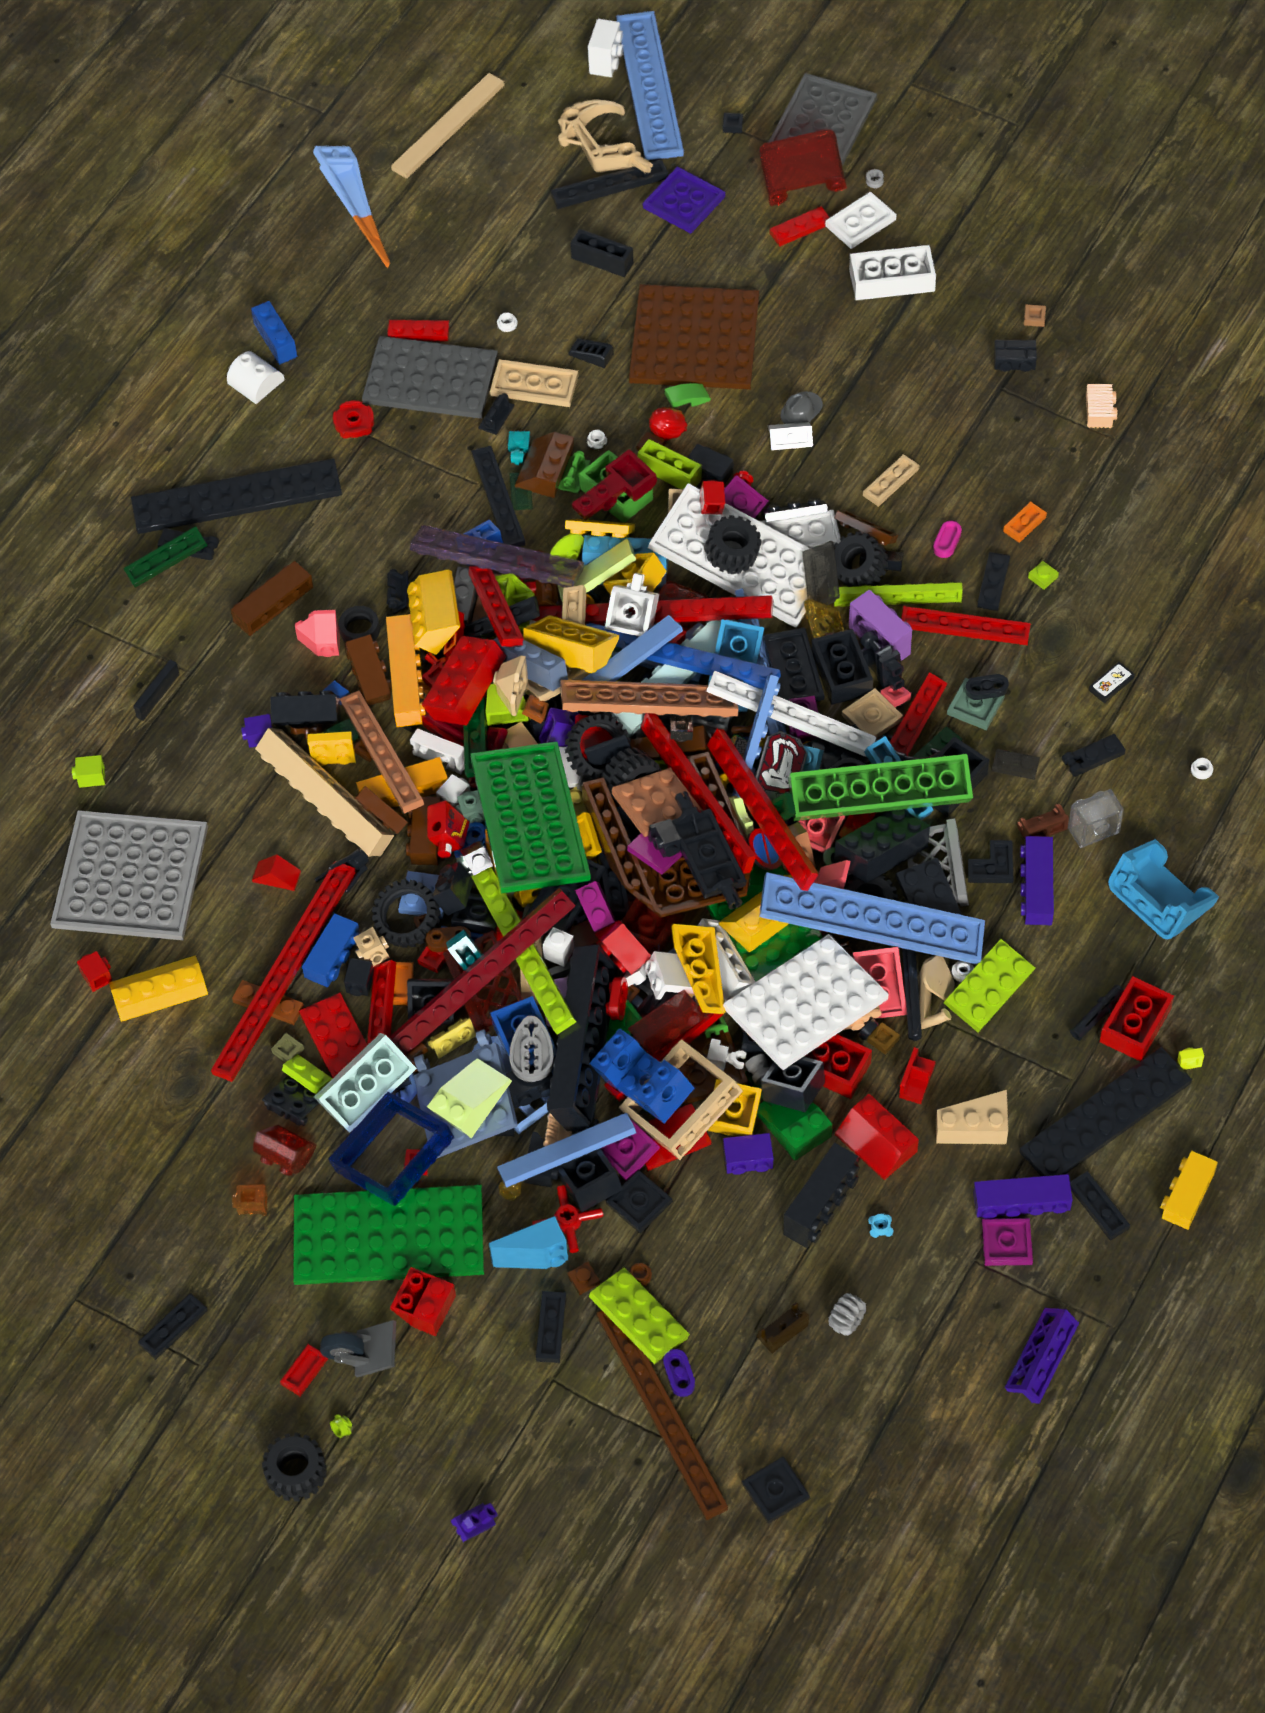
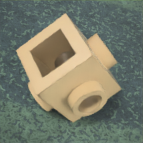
[354,927,390,967]

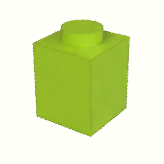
[72,755,105,788]

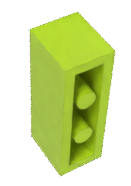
[638,439,702,489]

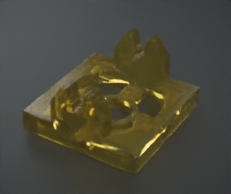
[803,598,845,638]

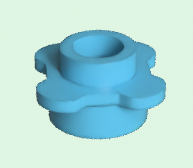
[868,1214,893,1238]

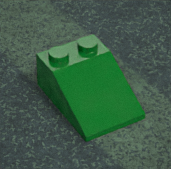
[757,1101,833,1161]

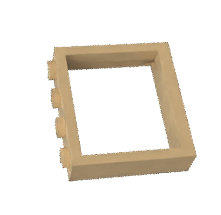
[619,1039,743,1160]

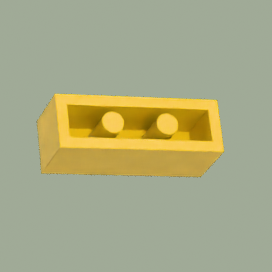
[1160,1151,1218,1230]

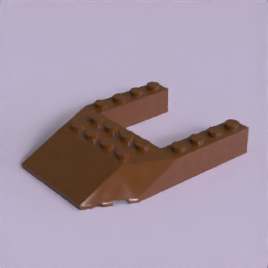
[582,752,750,917]

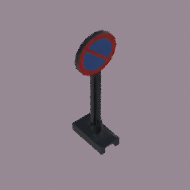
[746,770,811,871]

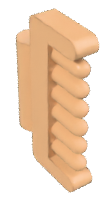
[543,1113,573,1146]

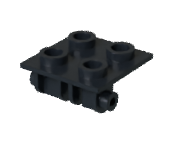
[262,1076,319,1126]

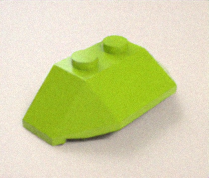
[487,573,534,640]

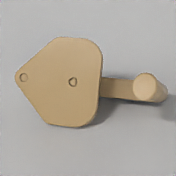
[918,955,954,1029]

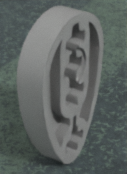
[509,1016,554,1082]

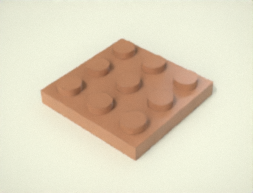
[612,768,703,837]

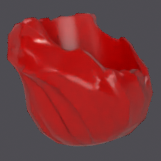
[649,407,687,440]

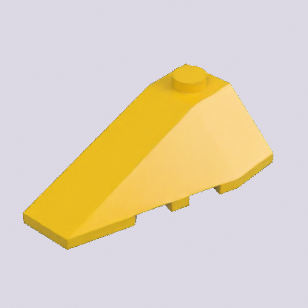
[672,924,725,1014]

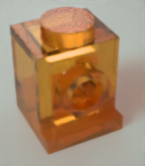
[232,1184,268,1216]

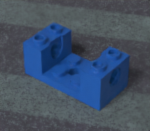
[590,1028,695,1124]

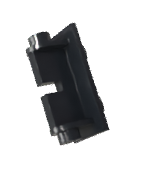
[478,393,515,435]
[387,569,409,614]

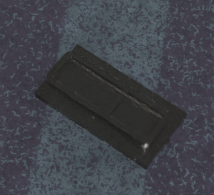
[802,541,840,609]

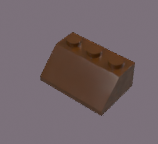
[515,432,574,498]

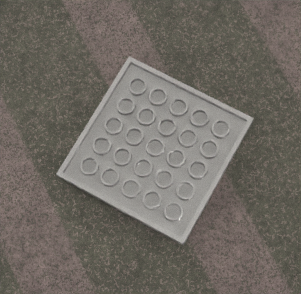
[50,811,208,940]

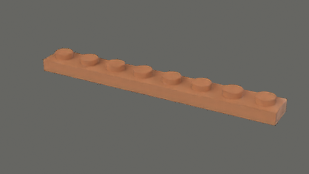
[340,691,424,814]

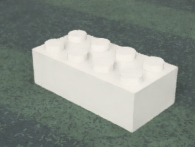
[849,245,936,300]

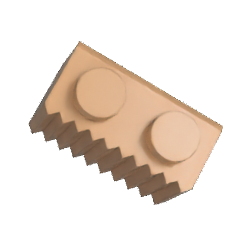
[1086,384,1117,428]

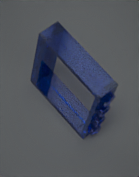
[328,1091,455,1206]

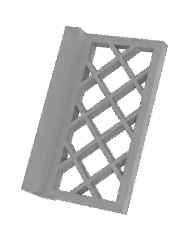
[907,818,969,907]

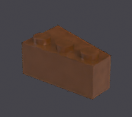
[346,635,392,706]

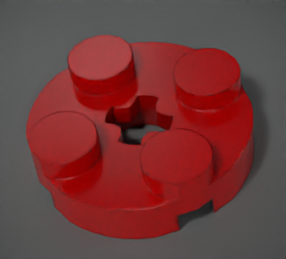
[333,400,374,439]

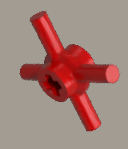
[532,1185,603,1253]

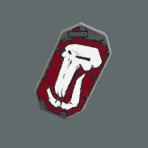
[755,731,807,801]

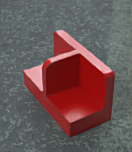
[899,1047,936,1104]

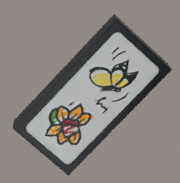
[1089,662,1135,703]

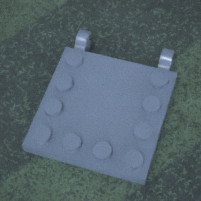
[413,1029,518,1159]

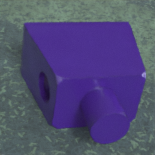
[539,708,581,747]

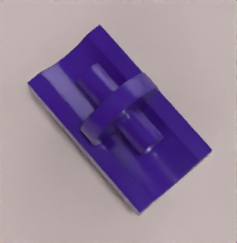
[451,1503,498,1542]

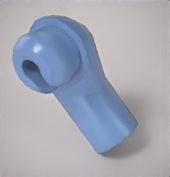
[395,1073,417,1105]

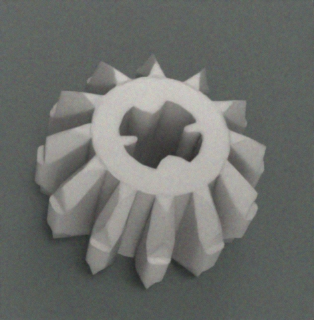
[829,1293,866,1335]

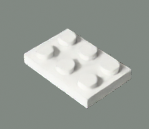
[825,192,896,249]

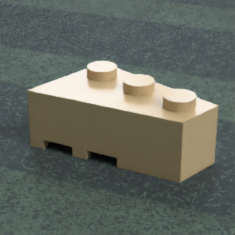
[936,1090,1008,1144]

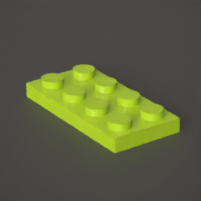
[944,939,1035,1033]
[589,1268,690,1364]

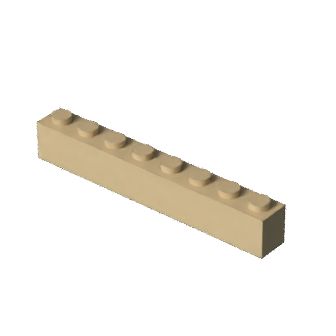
[255,728,394,857]

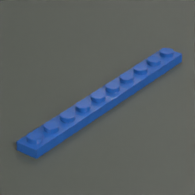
[587,622,781,689]

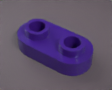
[663,1349,695,1397]

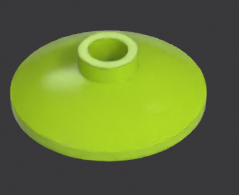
[549,533,584,568]

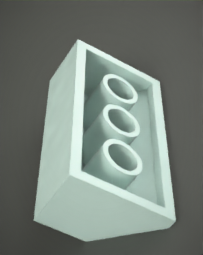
[314,1033,417,1133]

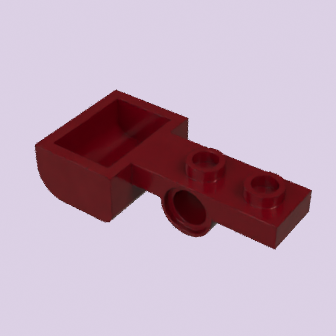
[572,449,657,521]

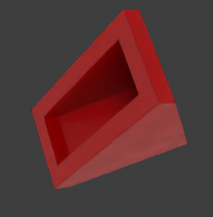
[252,855,301,891]

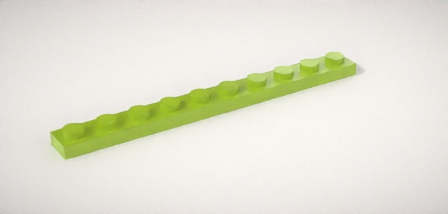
[471,866,576,1035]

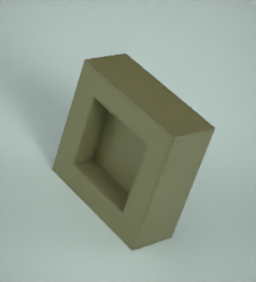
[271,1033,304,1062]

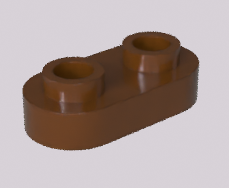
[426,926,471,952]

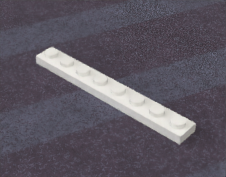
[706,670,876,757]

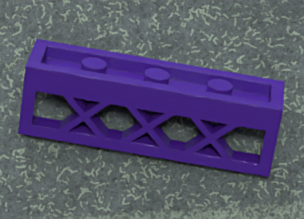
[1005,1308,1079,1404]

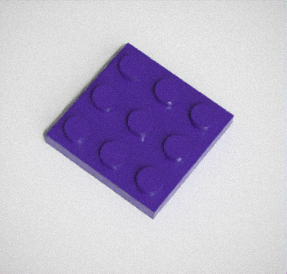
[643,167,725,234]

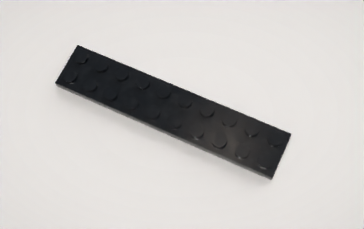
[131,458,342,534]

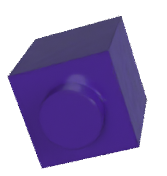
[241,714,273,748]

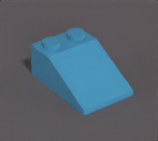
[489,1216,568,1269]

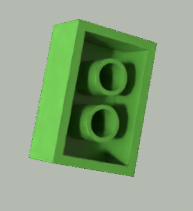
[579,450,653,523]

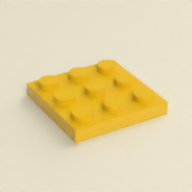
[565,519,635,538]

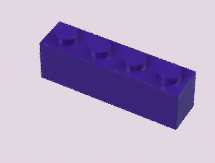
[1020,836,1054,925]
[973,1174,1073,1219]

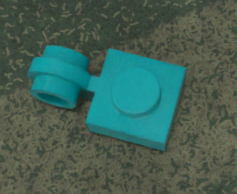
[508,431,530,465]

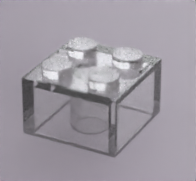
[1068,789,1124,849]

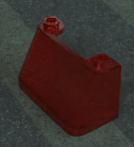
[759,129,847,206]

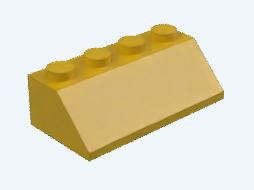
[407,569,460,655]
[524,615,619,673]
[719,875,793,952]
[109,955,208,1022]

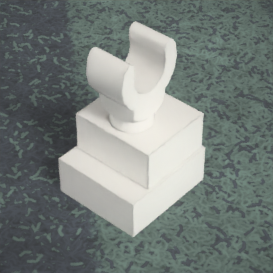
[707,1039,746,1071]

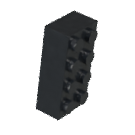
[834,809,930,883]
[783,1142,860,1249]

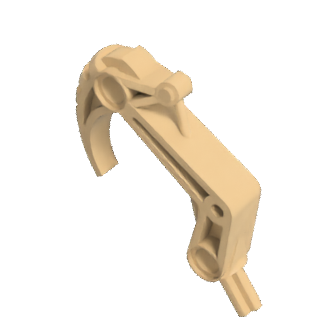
[558,100,653,173]

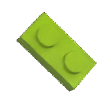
[282,1055,333,1094]

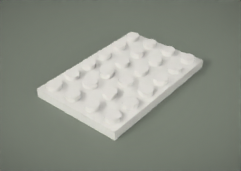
[723,934,889,1070]

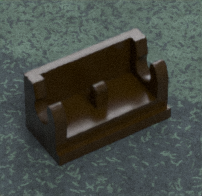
[756,1302,809,1354]

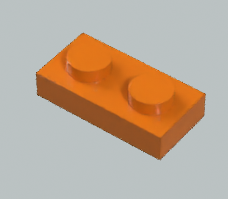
[1003,502,1047,543]

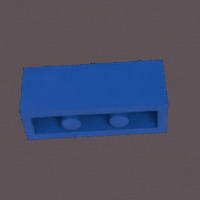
[251,301,297,365]
[302,913,361,987]

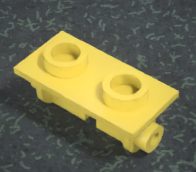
[428,1018,476,1059]

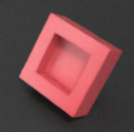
[881,686,911,707]

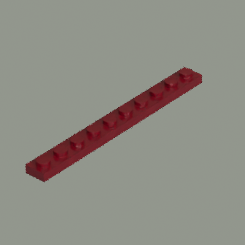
[389,888,575,1055]

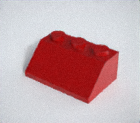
[835,1094,919,1181]

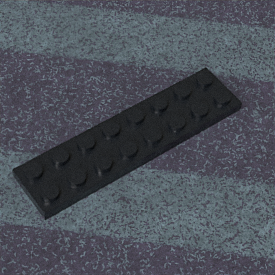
[1019,1047,1192,1176]

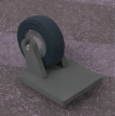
[320,1320,396,1377]

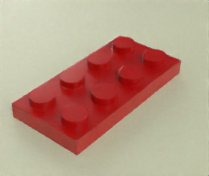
[299,993,367,1078]

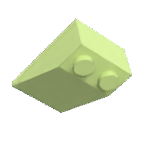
[427,1058,512,1138]

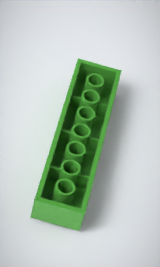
[788,754,973,821]

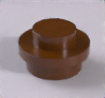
[629,1263,652,1286]

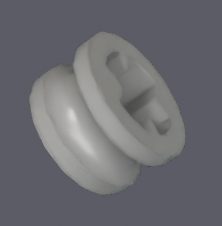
[866,169,884,188]

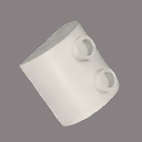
[227,351,285,404]

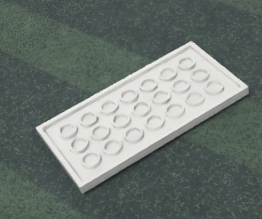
[648,483,833,628]

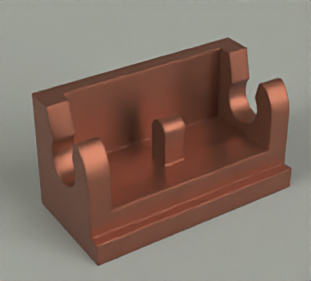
[1017,804,1069,840]

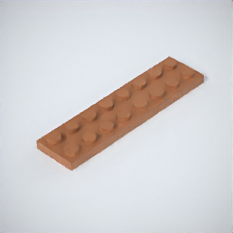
[560,680,738,717]

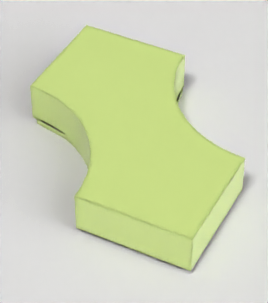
[729,796,754,838]

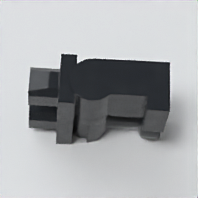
[860,631,905,691]

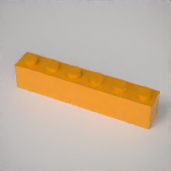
[386,614,426,727]

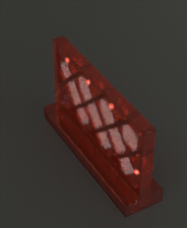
[443,930,524,1032]

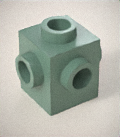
[455,790,485,824]

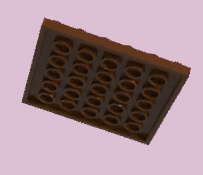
[629,284,759,389]

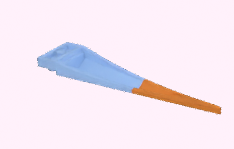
[313,146,390,268]

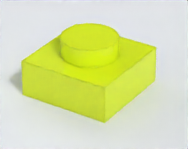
[1177,1048,1204,1070]

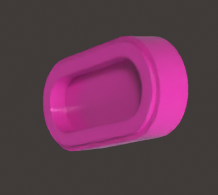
[933,521,962,558]

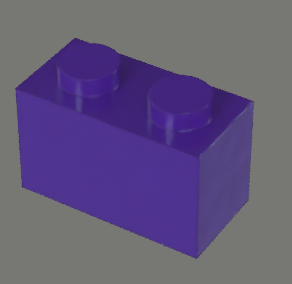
[723,1133,773,1175]

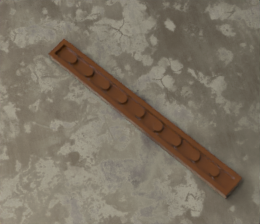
[596,1311,728,1521]

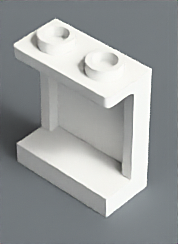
[645,951,699,1005]

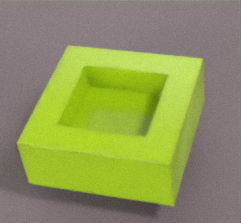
[1028,561,1059,590]

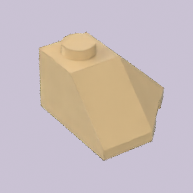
[493,655,528,716]

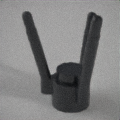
[314,849,369,893]

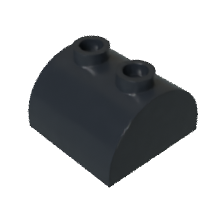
[407,979,455,1025]

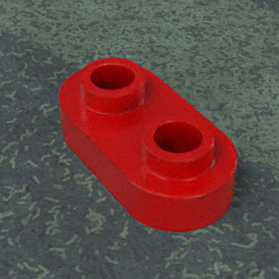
[606,977,628,1020]

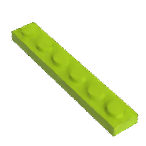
[834,582,963,607]

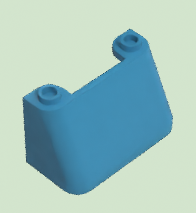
[1108,839,1219,940]

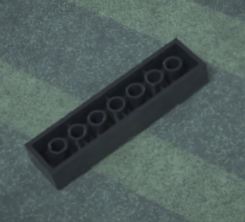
[547,945,618,1131]

